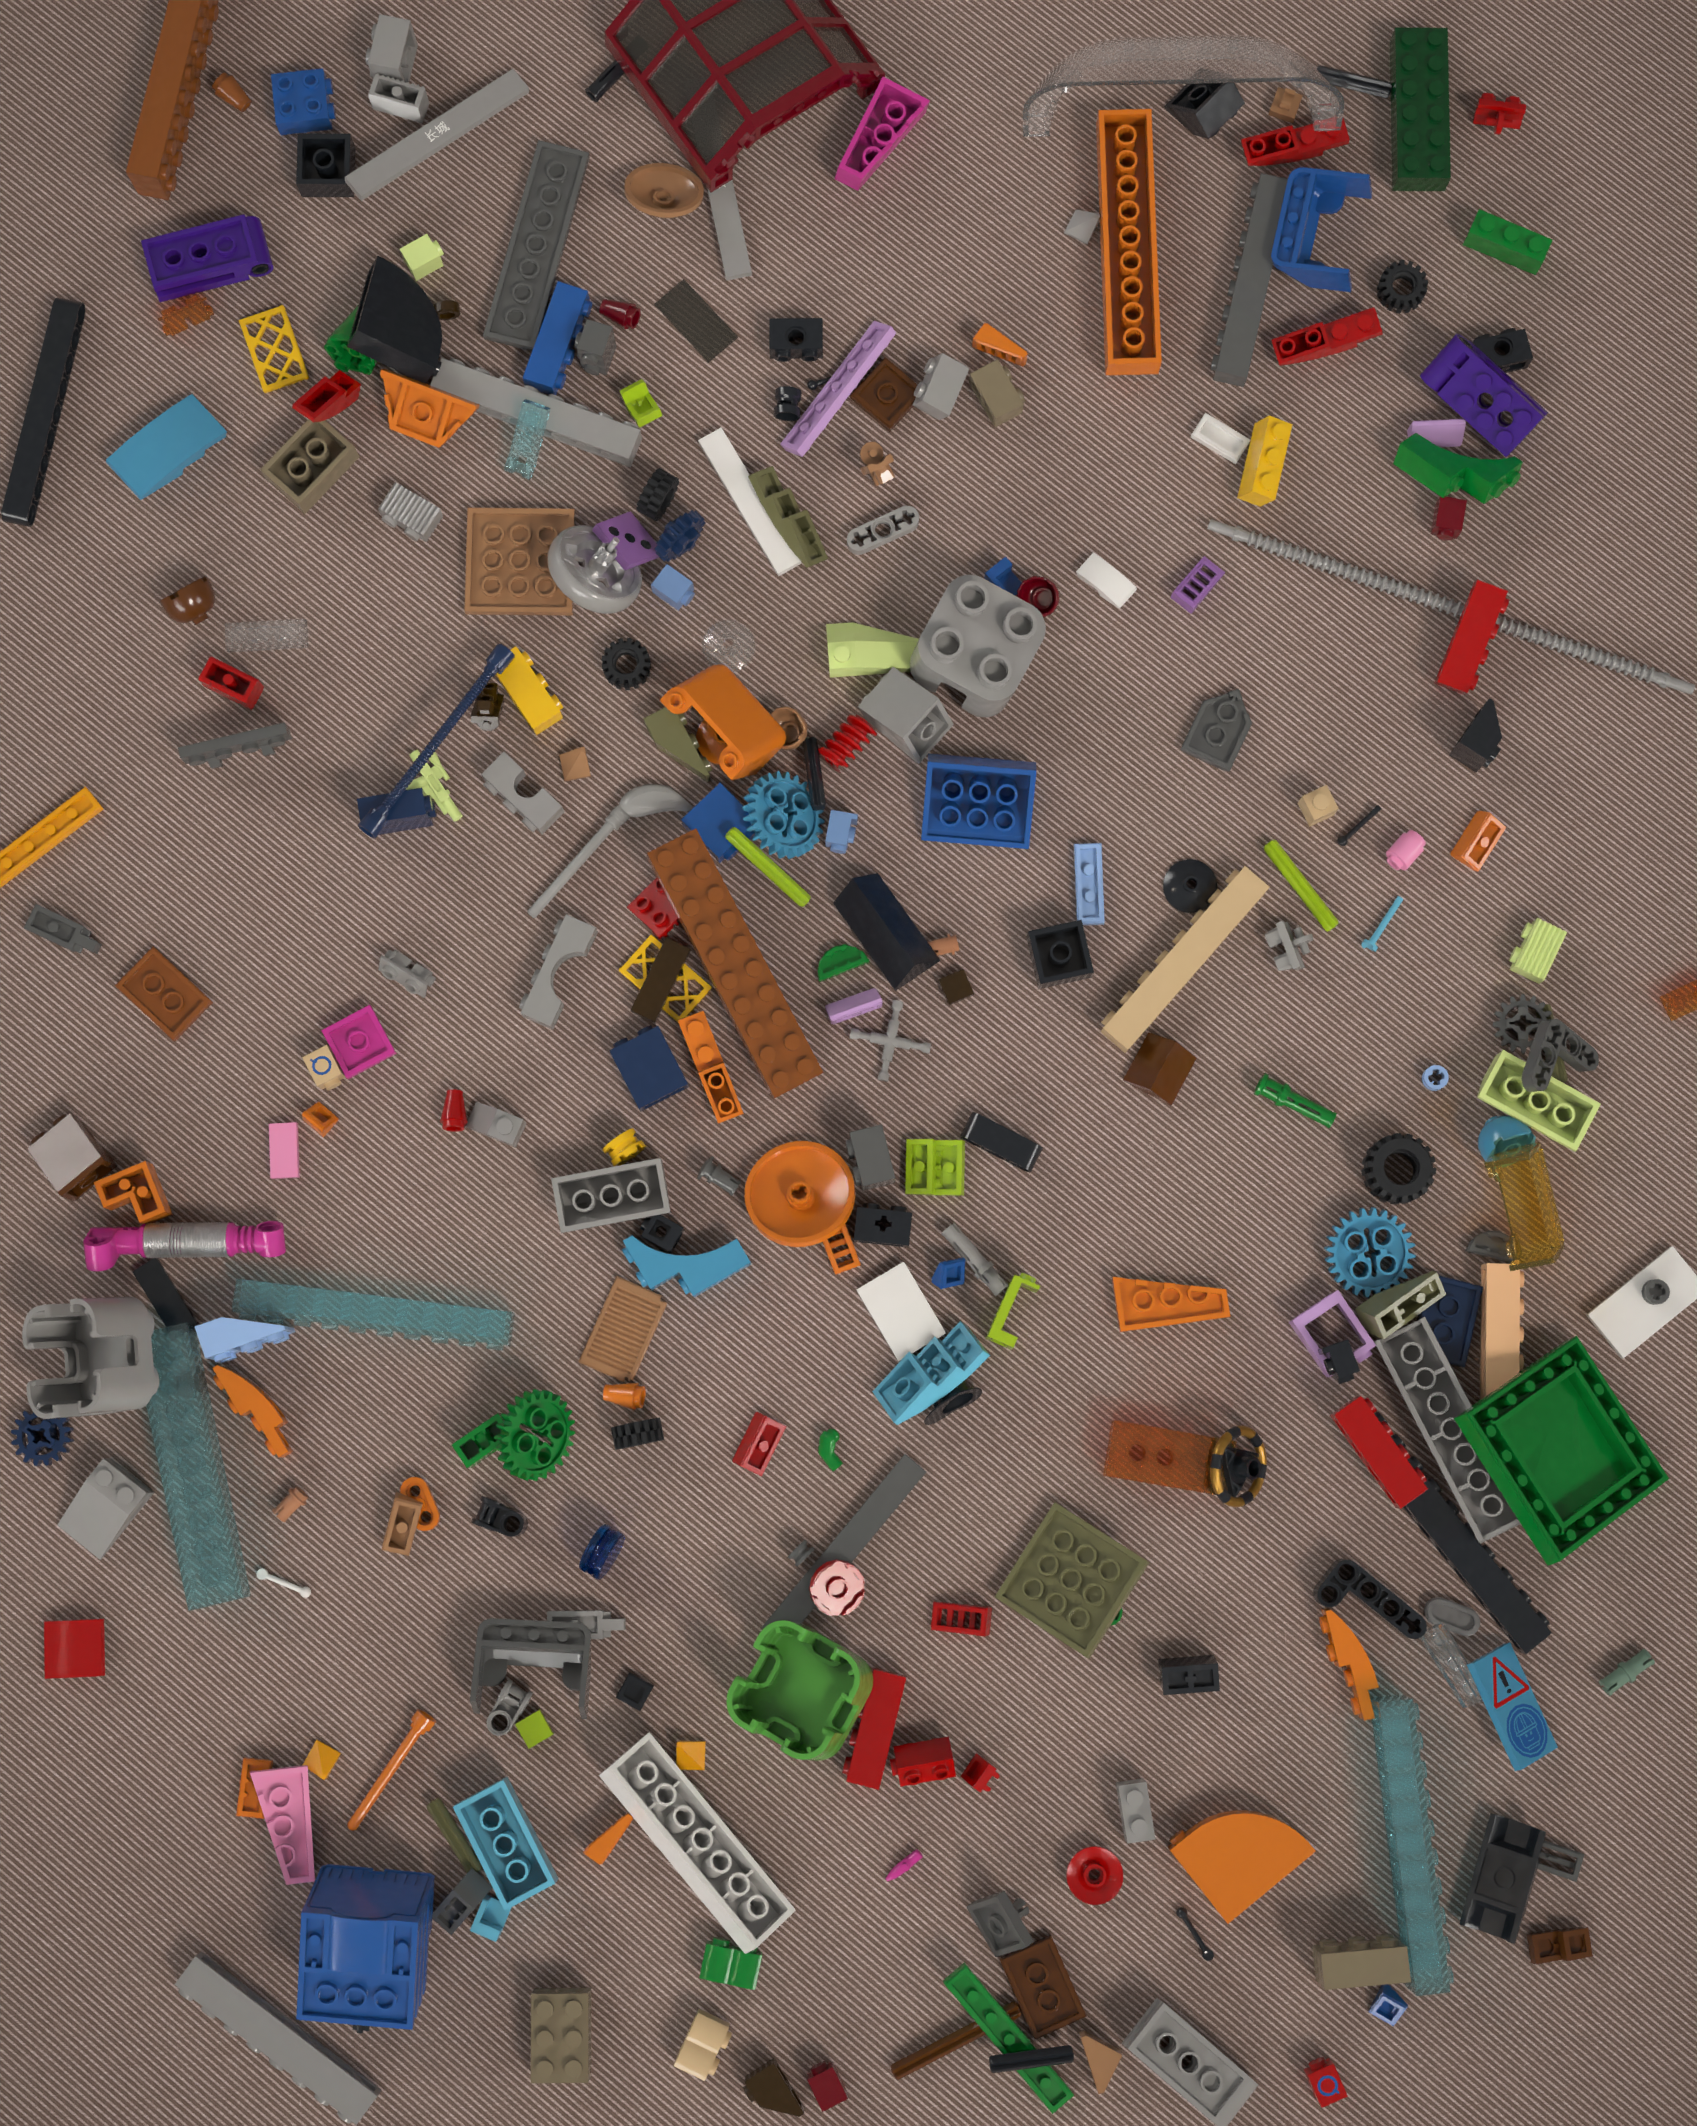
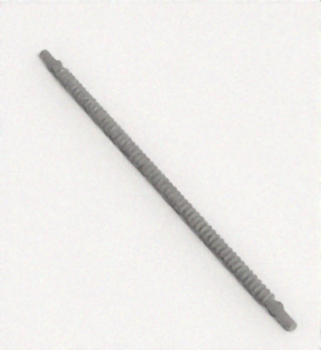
[1207,519,1695,695]

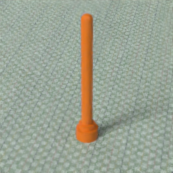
[347,1709,436,1831]

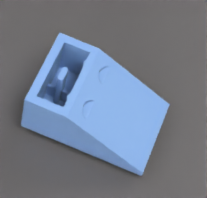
[195,1317,295,1363]

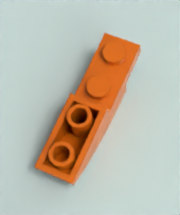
[678,1010,744,1124]
[213,1365,293,1458]
[1319,1608,1379,1721]

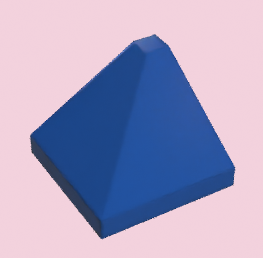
[931,1257,965,1289]
[1368,1984,1408,2027]

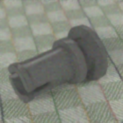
[697,1156,741,1196]

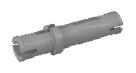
[941,1222,1009,1297]

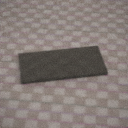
[654,279,738,363]

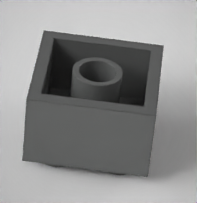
[845,1124,895,1191]

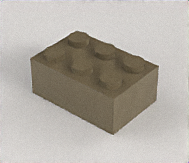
[260,419,359,514]
[1312,1934,1411,1990]
[531,1988,591,2083]

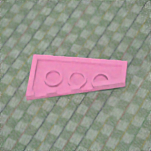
[250,1765,315,1885]

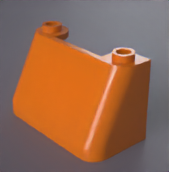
[660,664,786,780]

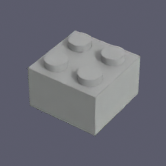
[365,14,418,83]

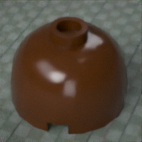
[159,575,215,625]

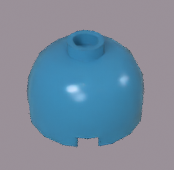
[1478,1115,1536,1169]

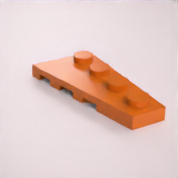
[1112,1277,1230,1332]

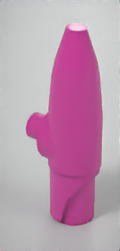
[885,1849,923,1882]

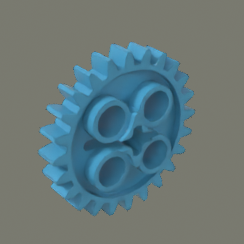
[742,771,825,859]
[1324,1207,1416,1297]

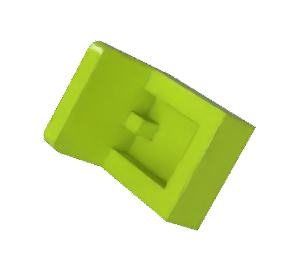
[620,379,663,428]

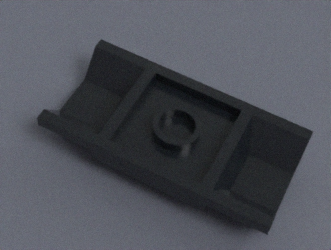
[1459,1813,1547,1944]

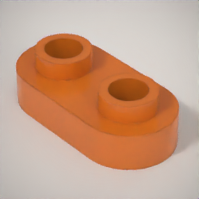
[400,1477,440,1531]

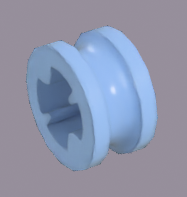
[1422,1065,1449,1091]

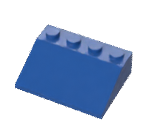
[921,753,1037,849]

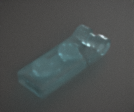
[504,399,551,480]

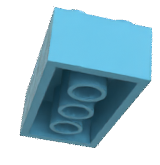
[453,1777,559,1911]

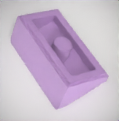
[1407,419,1466,447]
[825,988,882,1025]

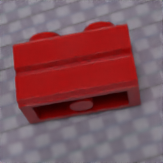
[198,656,264,711]

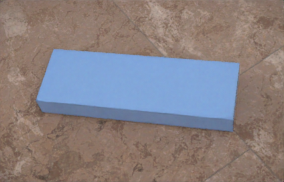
[1074,843,1105,925]

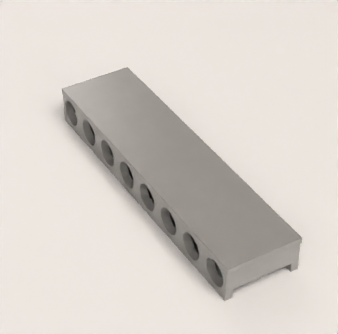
[1375,1317,1521,1544]

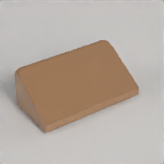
[382,1492,423,1556]

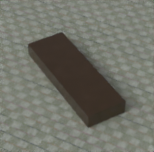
[630,938,691,1023]

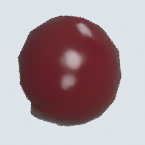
[1017,576,1060,618]

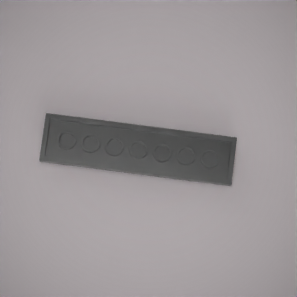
[483,140,590,351]

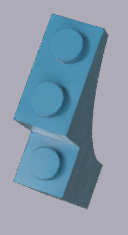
[622,1235,751,1298]

